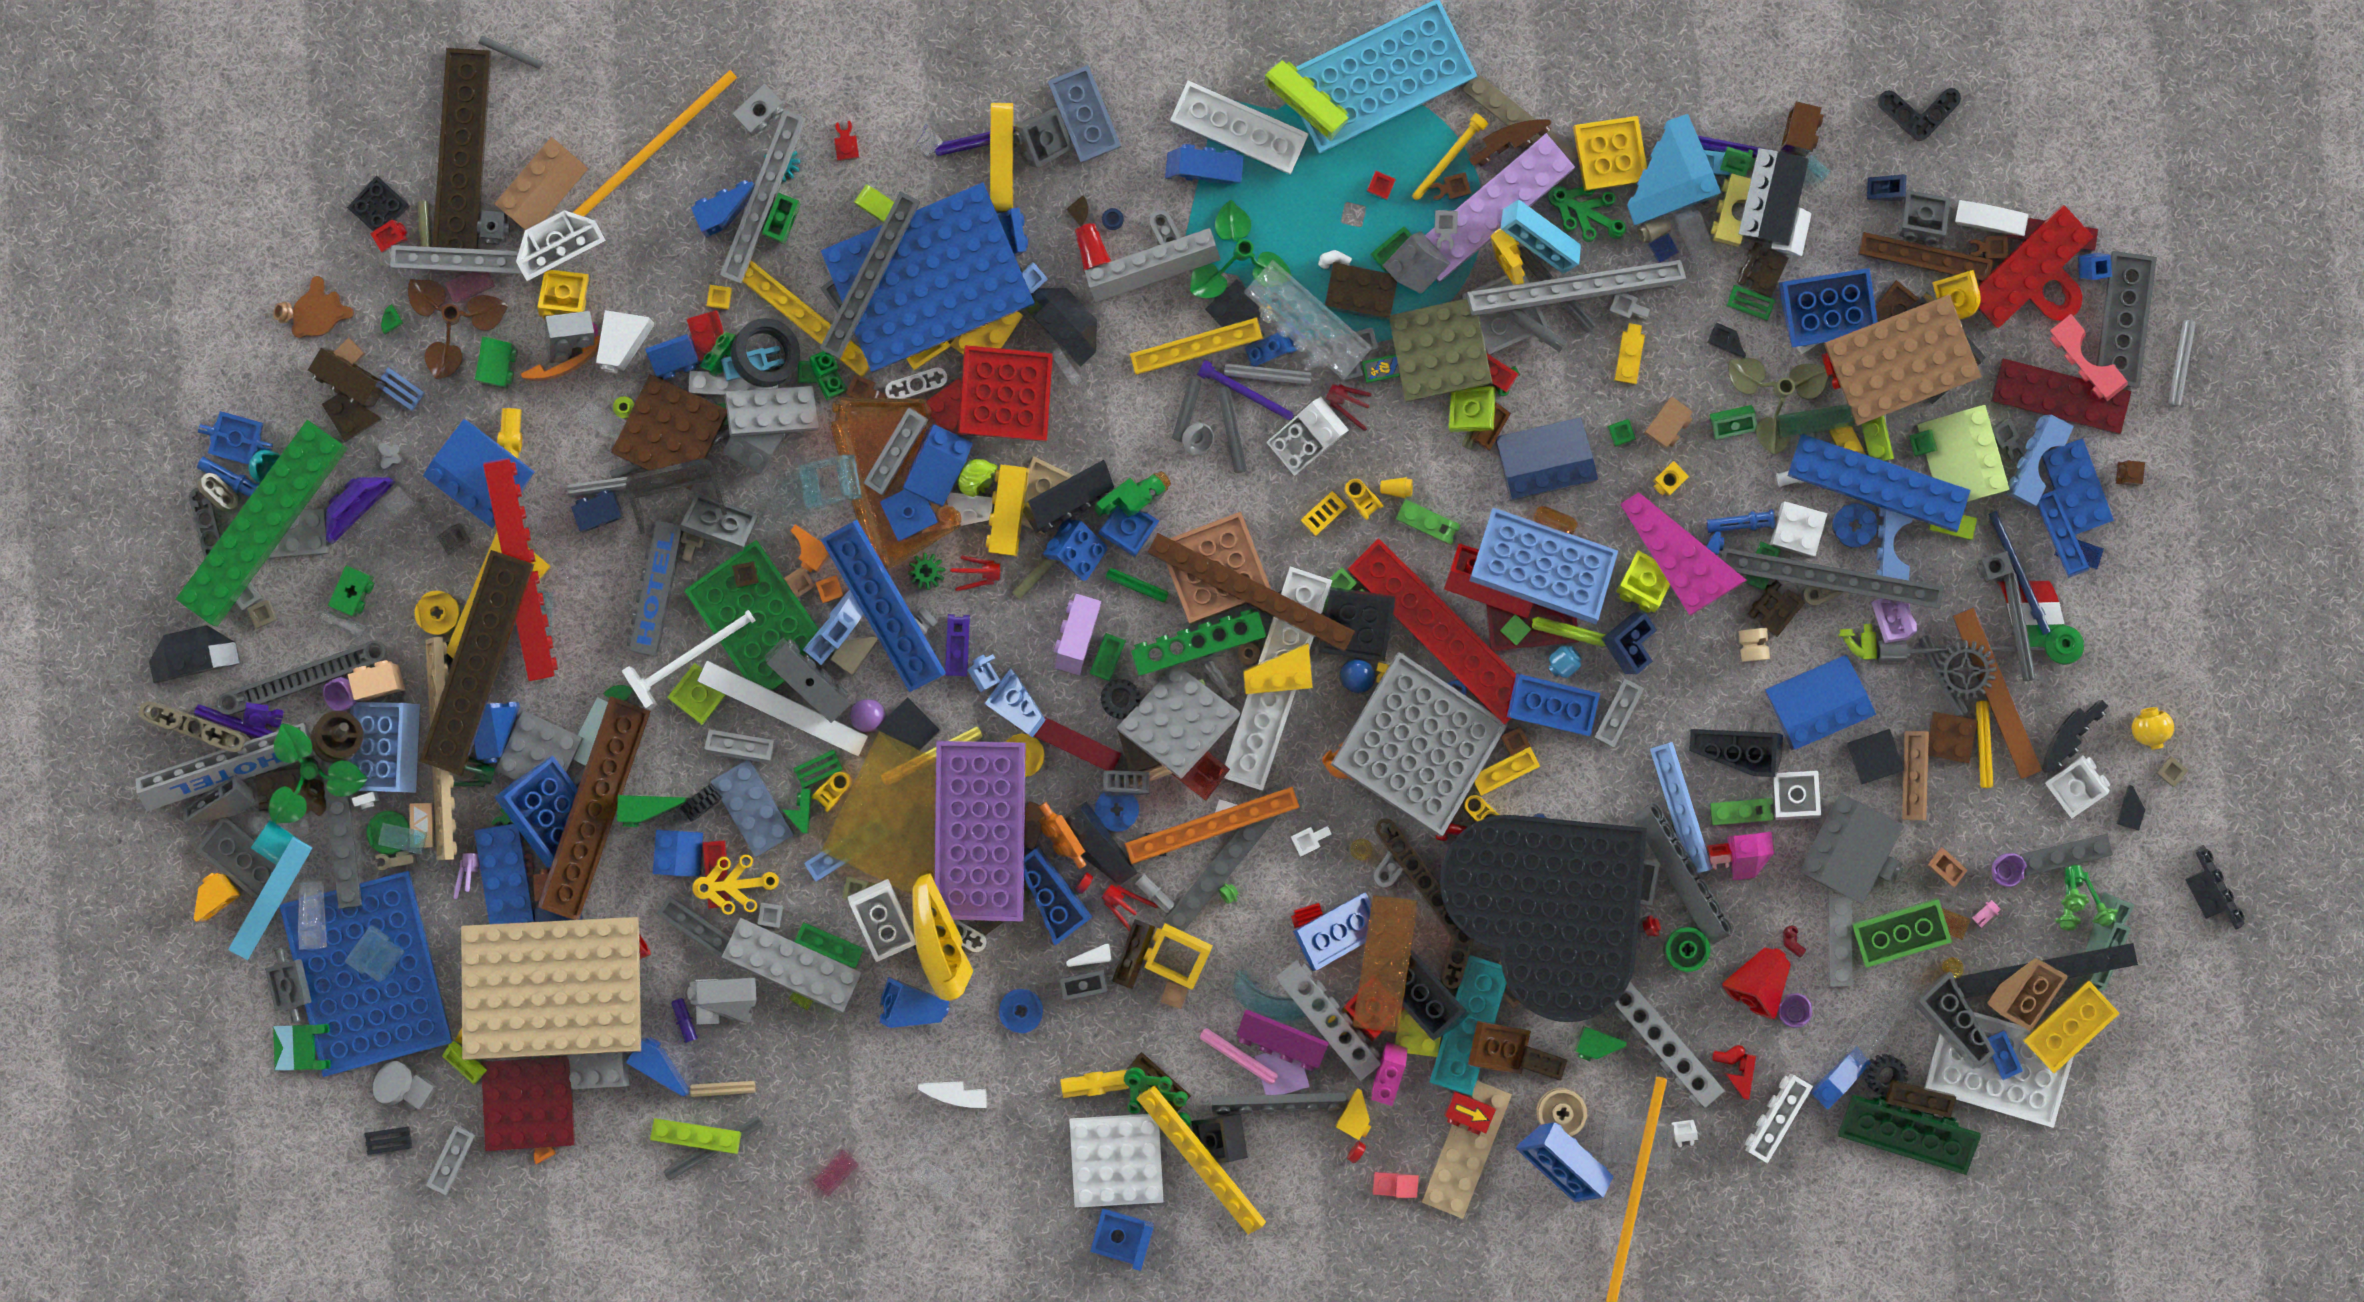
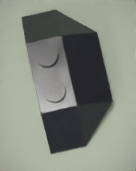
[1025,288,1097,367]
[149,625,241,683]

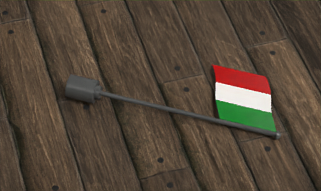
[1877,581,2069,663]

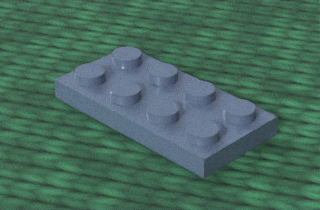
[1048,65,1121,163]
[711,760,794,857]

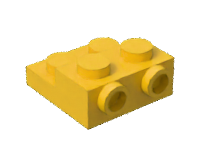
[1490,228,1525,285]
[537,270,589,320]

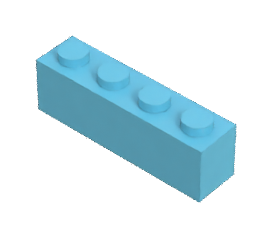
[1501,199,1581,274]

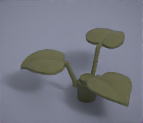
[1728,358,1828,455]

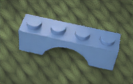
[2006,415,2074,506]
[1875,507,1913,580]

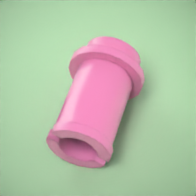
[1972,900,2001,928]

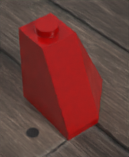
[1722,947,1791,1019]

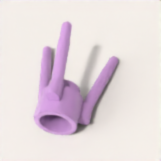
[453,853,482,899]

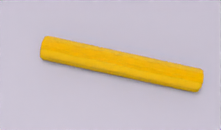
[1976,700,1993,788]

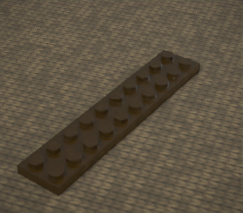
[432,48,492,249]
[419,550,534,776]

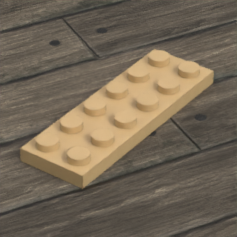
[1421,1081,1512,1219]

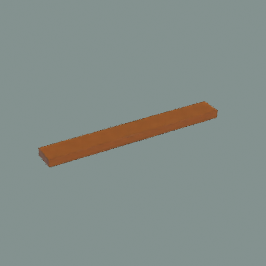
[1952,607,2042,779]

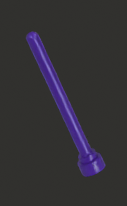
[1197,360,1294,420]

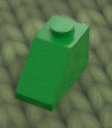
[1574,1026,1627,1061]

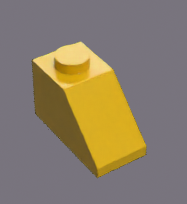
[1335,1087,1371,1140]

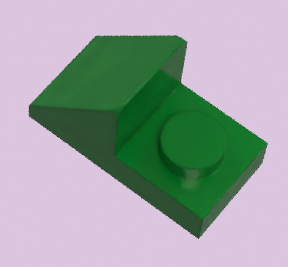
[782,788,812,833]

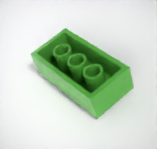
[1852,898,1952,968]

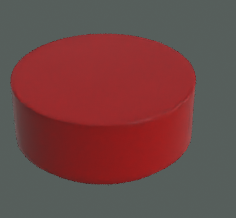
[1074,872,1093,894]
[1347,1141,1366,1163]

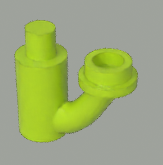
[1838,623,1878,660]

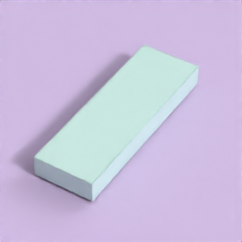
[574,697,608,766]

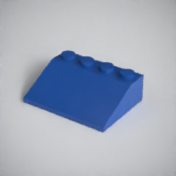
[1778,268,1878,348]
[423,419,535,529]
[1765,655,1876,750]
[494,756,578,867]

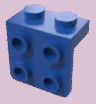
[997,208,1028,256]
[1043,519,1107,581]

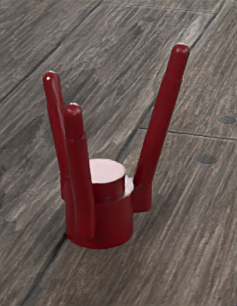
[1326,384,1372,431]

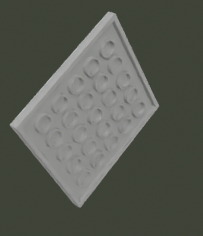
[1331,652,1508,836]

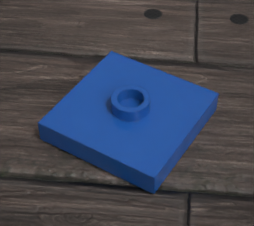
[880,489,939,542]
[1098,505,1159,557]

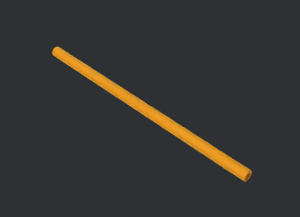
[572,70,737,217]
[1605,1077,1667,1302]

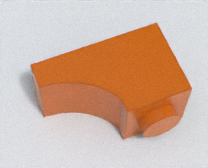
[790,524,830,573]

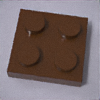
[1928,711,1978,764]

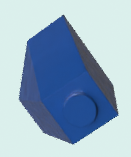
[474,702,520,764]
[880,977,950,1028]

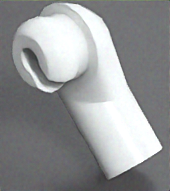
[1318,250,1352,269]

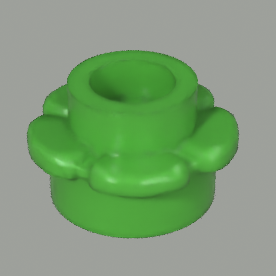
[1219,883,1239,904]

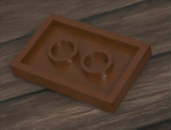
[1468,1021,1531,1074]

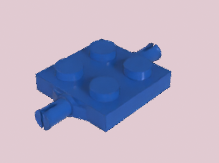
[198,411,273,465]

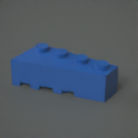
[1024,847,1093,946]

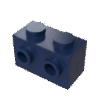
[571,490,624,533]

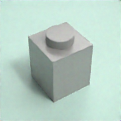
[402,1074,438,1110]

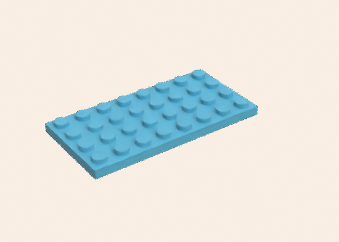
[1296,0,1477,154]

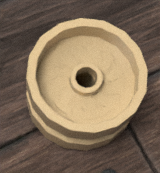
[1536,1088,1587,1136]

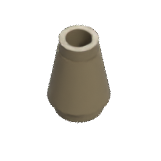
[1637,218,1672,243]

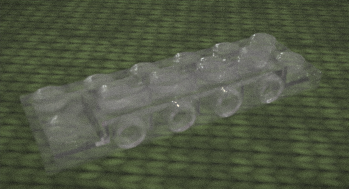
[1244,260,1372,380]

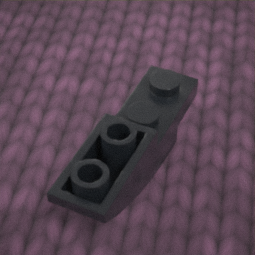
[2042,700,2108,773]

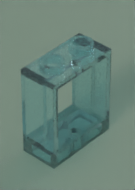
[799,455,862,509]

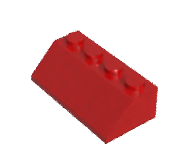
[1444,543,1533,618]

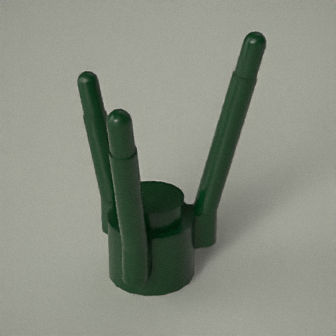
[453,757,495,788]

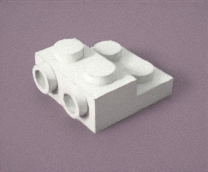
[2045,755,2110,819]

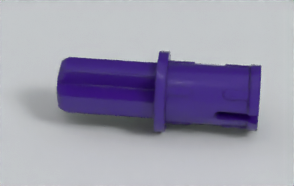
[671,998,698,1043]

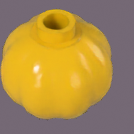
[2131,707,2174,750]

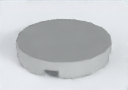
[373,1061,412,1105]

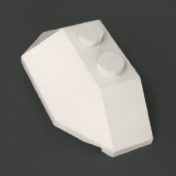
[516,210,606,281]

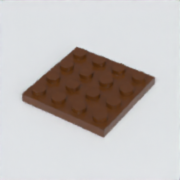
[611,374,727,490]

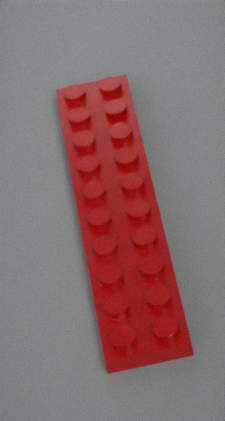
[1347,538,1516,725]

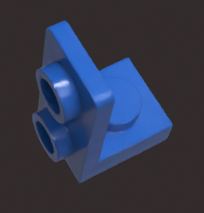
[1245,329,1300,367]

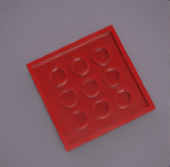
[958,345,1053,442]

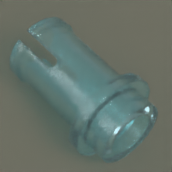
[1807,154,1831,181]

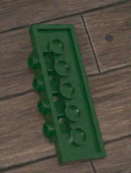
[1838,1094,1981,1175]

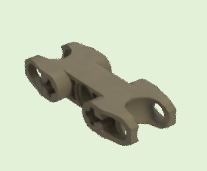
[138,702,252,752]

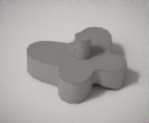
[378,443,402,469]

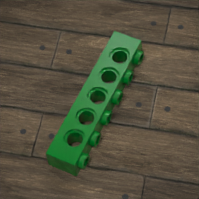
[1131,609,1266,676]

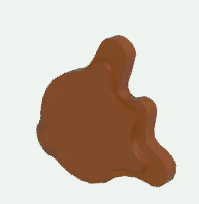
[292,276,354,338]

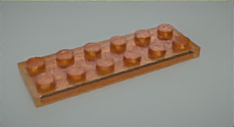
[1353,895,1418,1033]

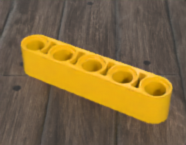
[990,103,1014,212]

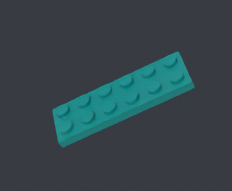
[1429,955,1507,1096]

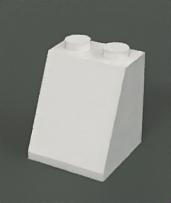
[596,310,654,374]

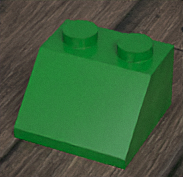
[475,336,518,389]

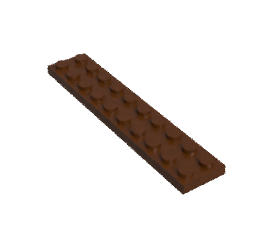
[537,696,651,920]

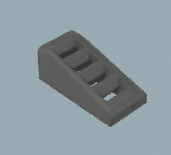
[1104,771,1150,796]

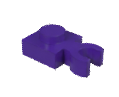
[242,702,284,728]

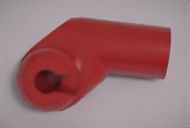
[1436,823,1468,841]

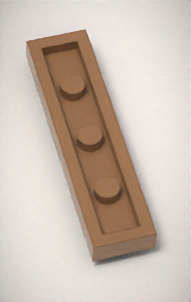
[1902,731,1929,820]

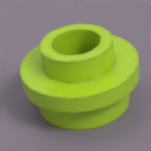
[613,396,634,419]

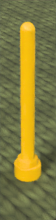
[1412,113,1489,200]

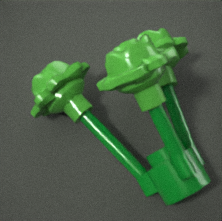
[2055,865,2118,931]

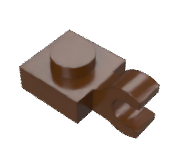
[846,374,887,404]

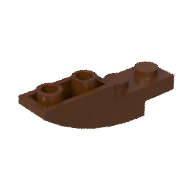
[1469,119,1553,167]

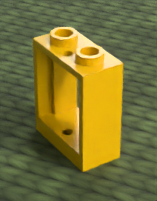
[1143,923,1213,990]

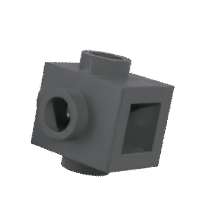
[477,211,510,245]

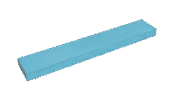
[228,837,313,960]

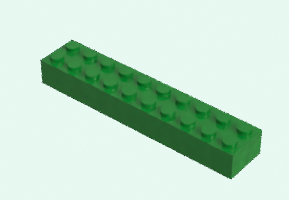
[176,420,348,627]

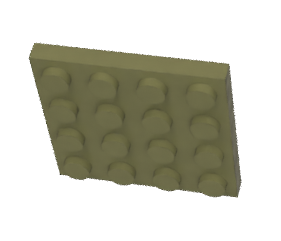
[1389,298,1493,402]

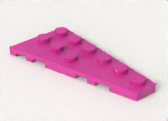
[1620,492,1747,616]

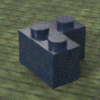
[1602,612,1657,675]

